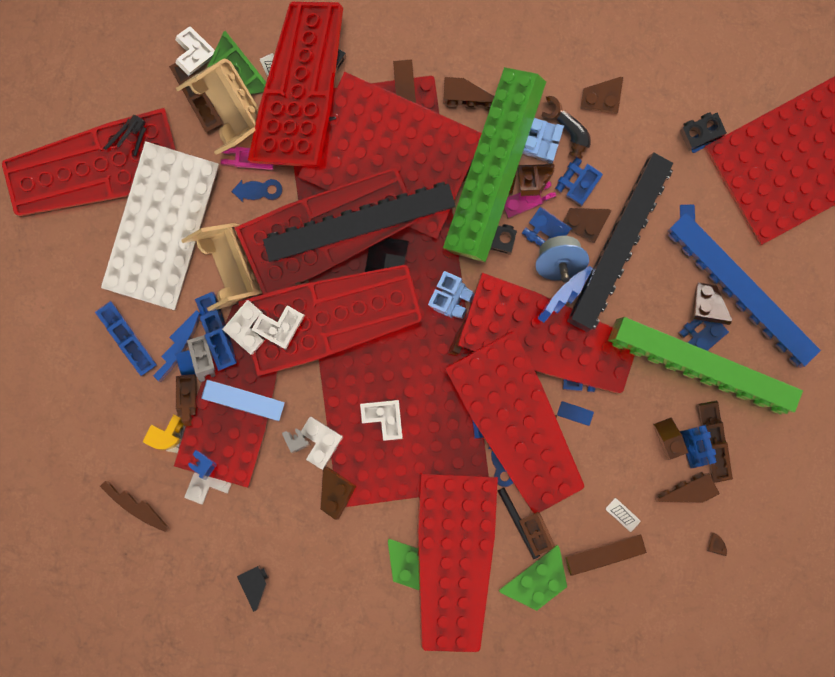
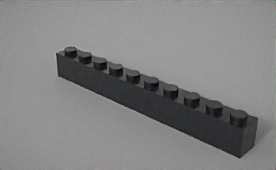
[567,152,673,332]
[263,182,456,262]

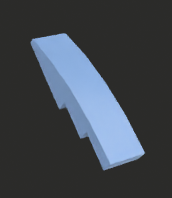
[201,380,285,421]

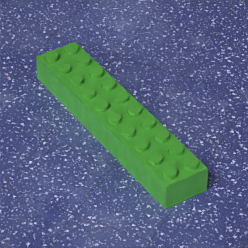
[443,67,546,262]
[608,317,803,415]

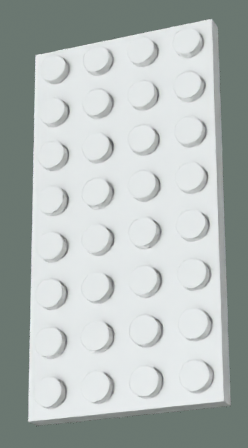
[101,141,219,310]

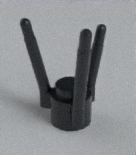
[104,115,147,156]

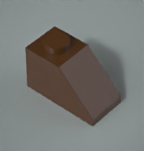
[653,417,688,460]

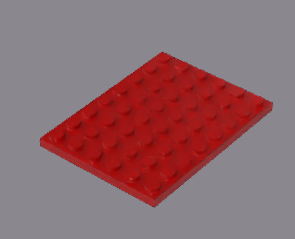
[298,72,482,239]
[705,76,835,246]

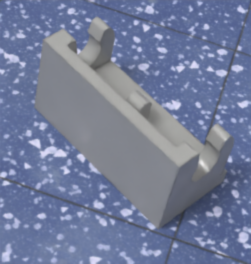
[187,335,215,382]
[282,429,311,453]

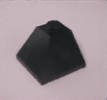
[365,238,409,272]

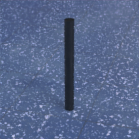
[498,487,540,560]

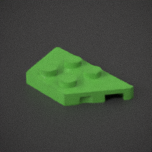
[207,31,266,95]
[388,539,419,590]
[499,545,567,611]

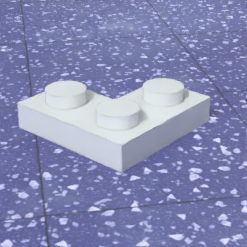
[175,27,215,76]
[222,300,265,355]
[252,306,305,349]
[360,400,403,441]
[301,417,343,470]
[184,472,232,505]

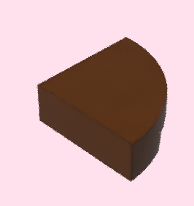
[707,532,727,556]

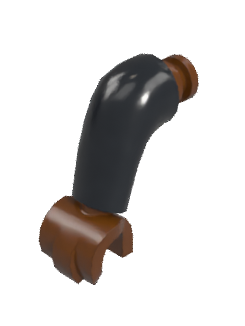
[541,96,591,159]

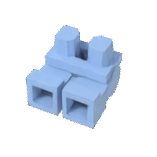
[522,118,564,164]
[428,271,474,319]

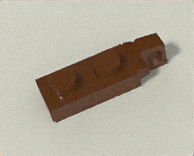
[176,374,196,427]

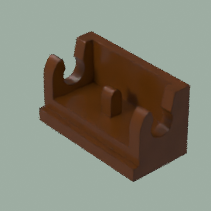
[519,512,555,557]

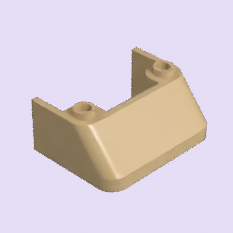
[176,59,259,155]
[181,223,262,311]

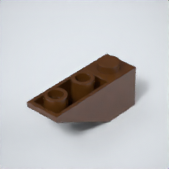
[443,77,494,109]
[655,472,720,503]

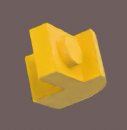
[143,414,183,450]

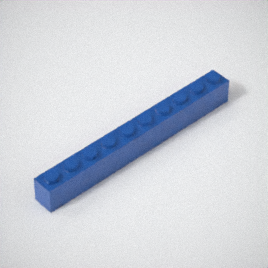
[668,213,821,368]

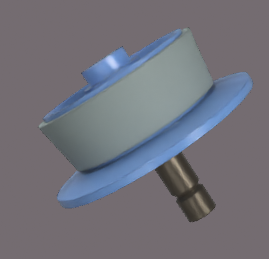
[536,236,589,282]

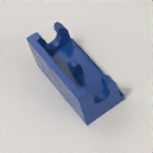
[188,450,217,480]

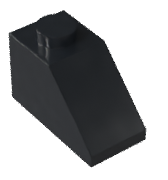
[237,565,269,612]

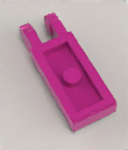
[220,147,274,170]
[504,182,556,219]

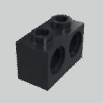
[680,112,727,151]
[490,224,517,255]

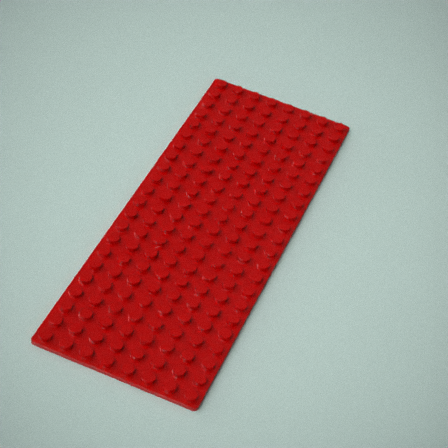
[294,76,489,507]

